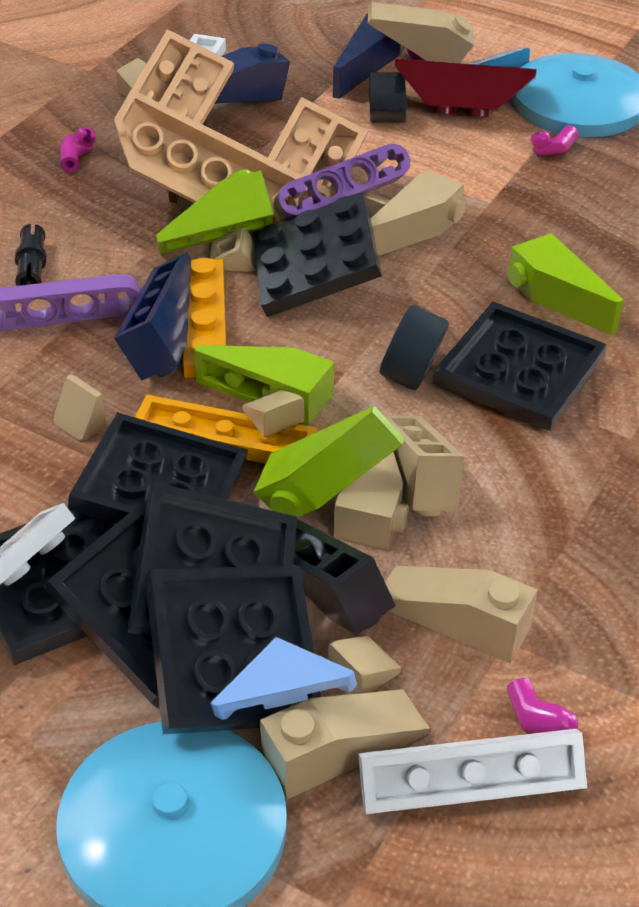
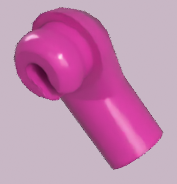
[530,125,579,156]
[60,127,96,172]
[507,678,578,734]

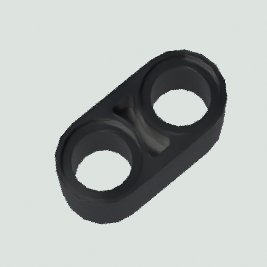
[369,72,406,123]

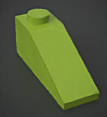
[156,169,274,255]
[507,233,624,335]
[194,345,334,426]
[254,405,405,517]

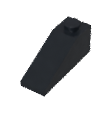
[293,519,396,635]

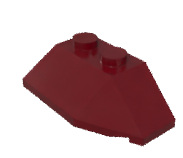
[394,59,537,117]

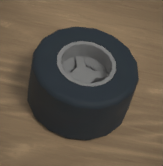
[379,305,449,390]

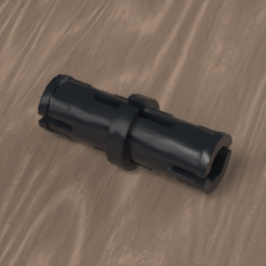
[15,224,47,286]

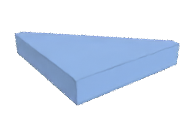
[211,637,357,720]

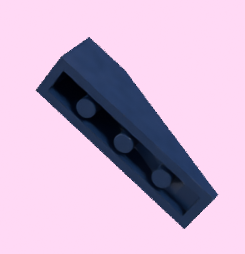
[333,13,405,99]
[214,43,290,104]
[114,252,191,381]

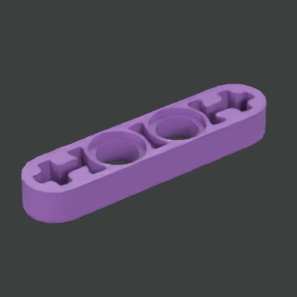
[274,144,410,220]
[0,274,140,331]

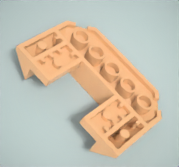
[114,29,368,233]

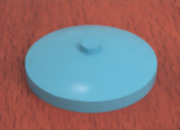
[511,53,639,137]
[56,722,287,907]

